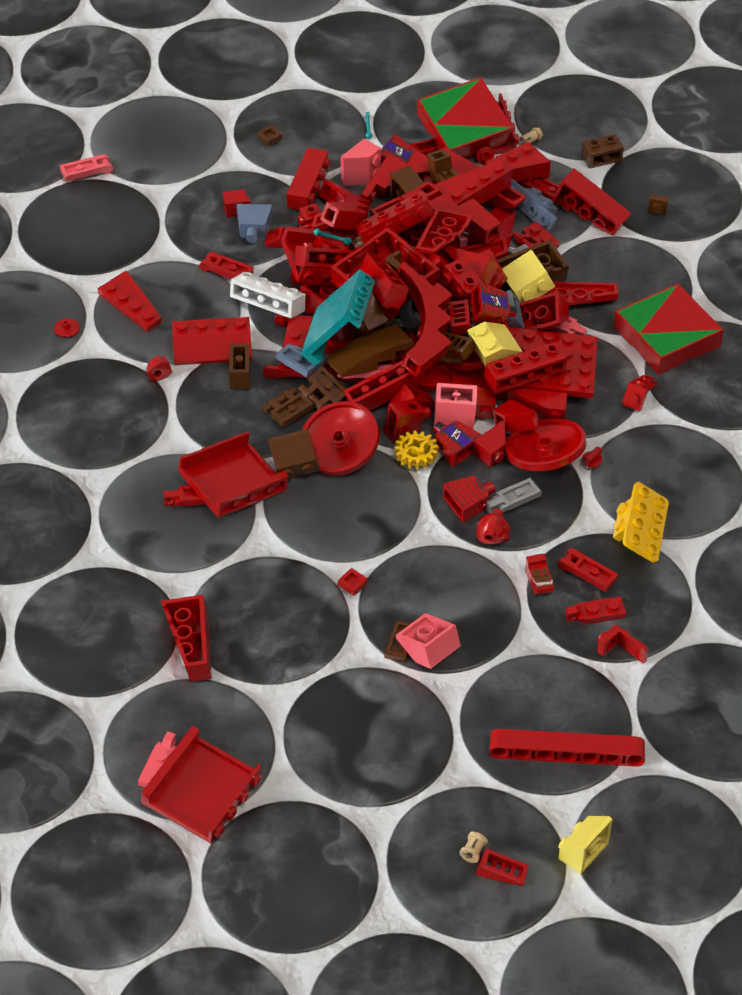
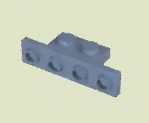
[510,179,558,233]

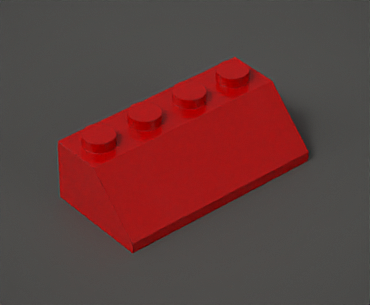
[172,317,252,365]

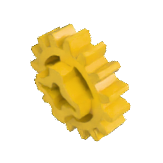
[394,431,438,470]

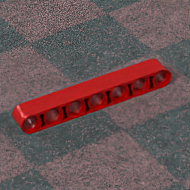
[489,729,645,767]

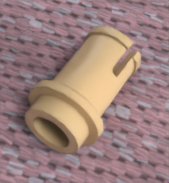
[519,128,543,144]

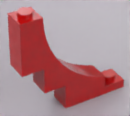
[361,147,480,202]

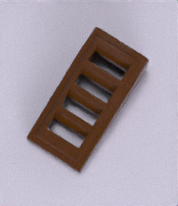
[443,332,475,362]

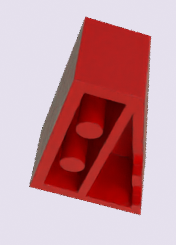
[485,142,551,182]

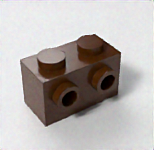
[581,134,624,169]

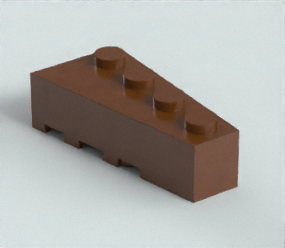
[498,240,569,290]

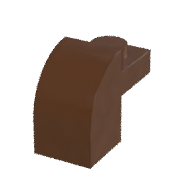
[426,149,459,184]

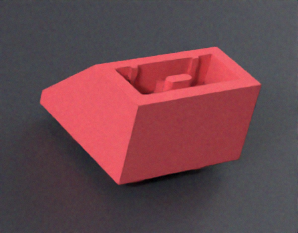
[434,383,477,430]

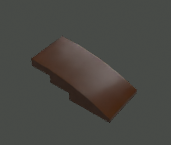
[325,325,414,378]

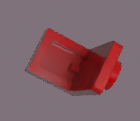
[622,375,658,411]
[597,624,648,664]

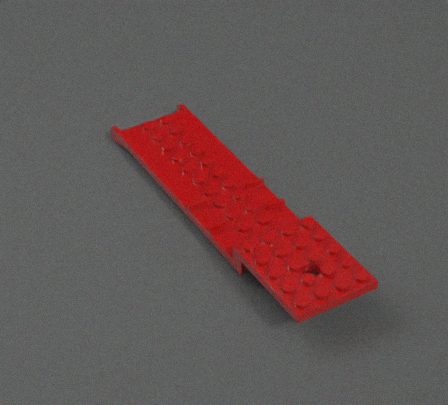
[263,314,598,400]

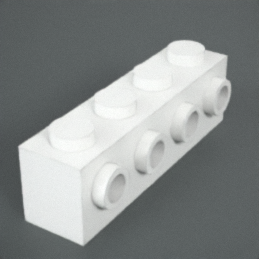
[230,272,306,318]

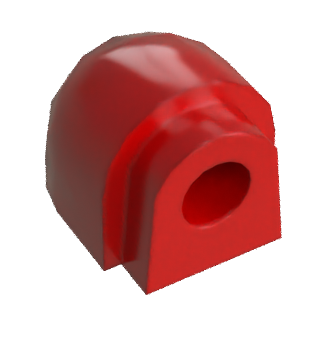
[146,355,173,382]

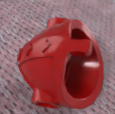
[476,509,510,544]

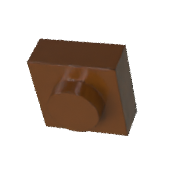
[257,125,282,147]
[648,194,669,215]

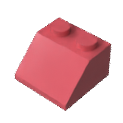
[341,139,381,186]
[395,613,461,669]

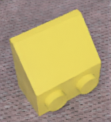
[502,250,555,303]
[467,322,523,366]
[558,816,612,874]

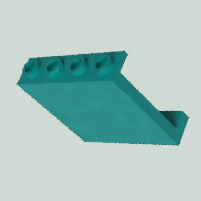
[301,269,375,366]

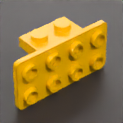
[613,482,669,563]

